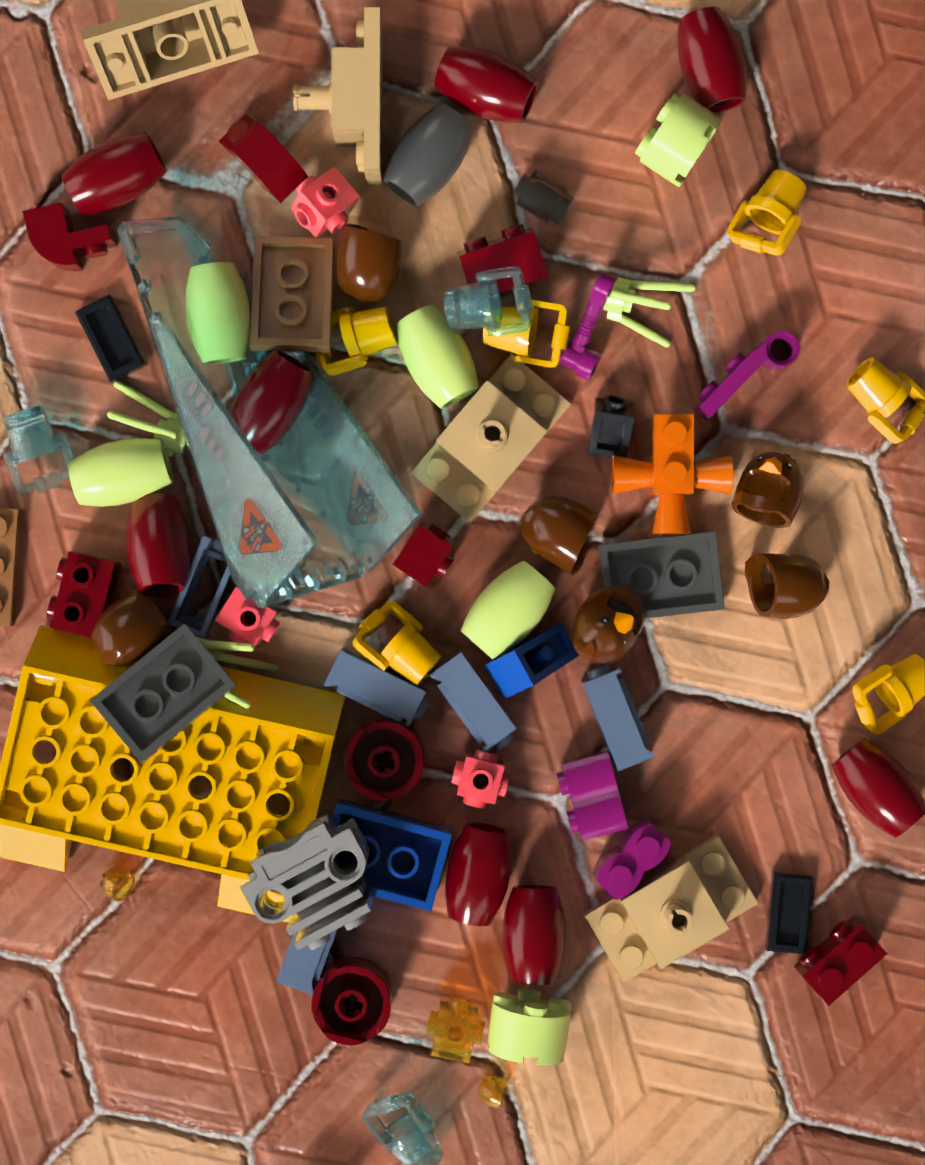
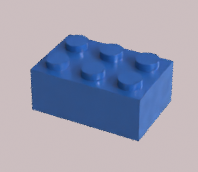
[332,798,452,911]

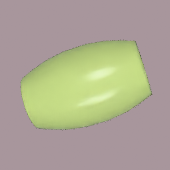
[185,262,251,364]
[396,305,479,409]
[68,438,173,507]
[461,561,556,660]

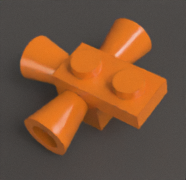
[611,414,734,534]

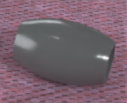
[384,103,474,207]

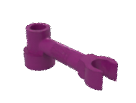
[560,273,616,381]

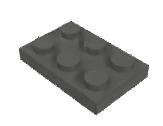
[598,531,725,620]
[90,623,236,764]

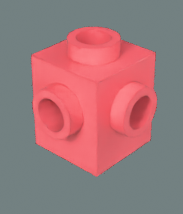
[290,167,360,238]
[215,587,280,646]
[451,749,510,809]

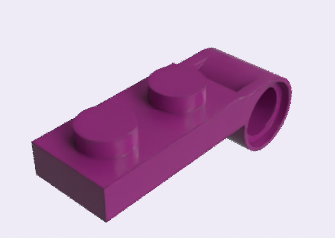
[695,331,800,420]

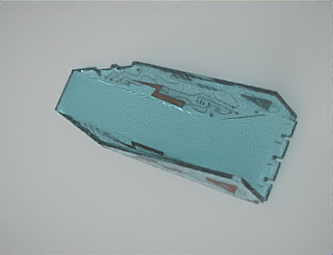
[117,216,423,608]

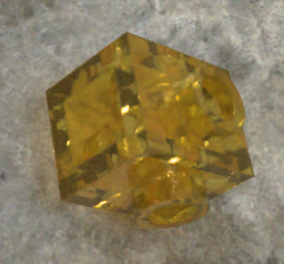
[426,997,485,1063]

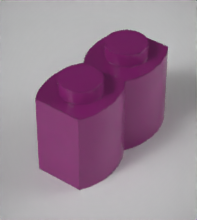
[556,751,628,841]
[593,818,671,900]

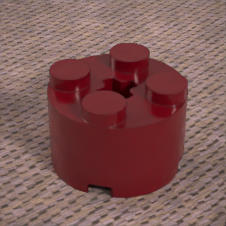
[344,718,424,801]
[311,957,392,1046]

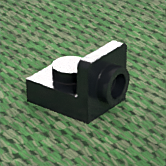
[587,395,635,458]

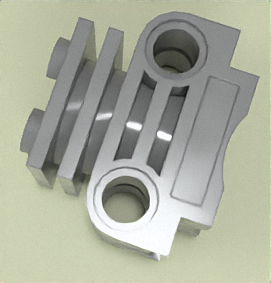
[240,813,374,950]

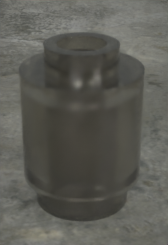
[513,170,574,225]

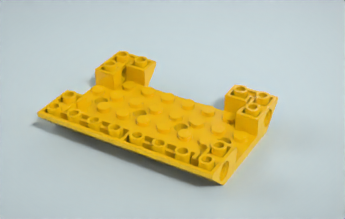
[0,625,346,922]

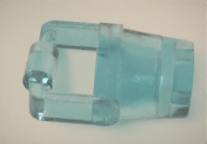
[444,267,533,336]
[3,405,74,493]
[362,1092,444,1165]

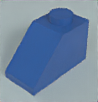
[484,622,579,699]

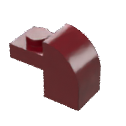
[219,114,308,204]
[22,202,117,271]

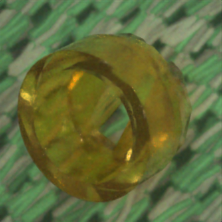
[100,867,135,902]
[478,1075,509,1110]

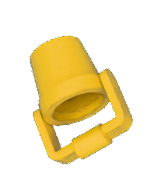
[727,170,807,255]
[483,299,570,368]
[315,306,398,376]
[845,357,925,444]
[353,601,442,686]
[852,654,925,735]

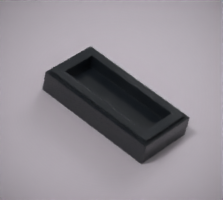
[75,294,147,383]
[765,871,813,954]

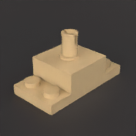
[81,0,259,101]
[293,7,383,185]
[411,354,571,523]
[583,835,758,983]

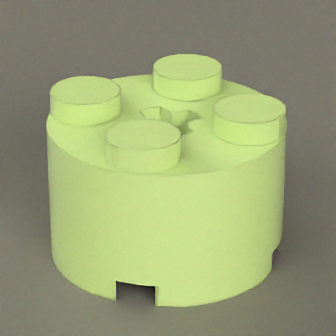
[635,93,723,187]
[487,988,572,1065]

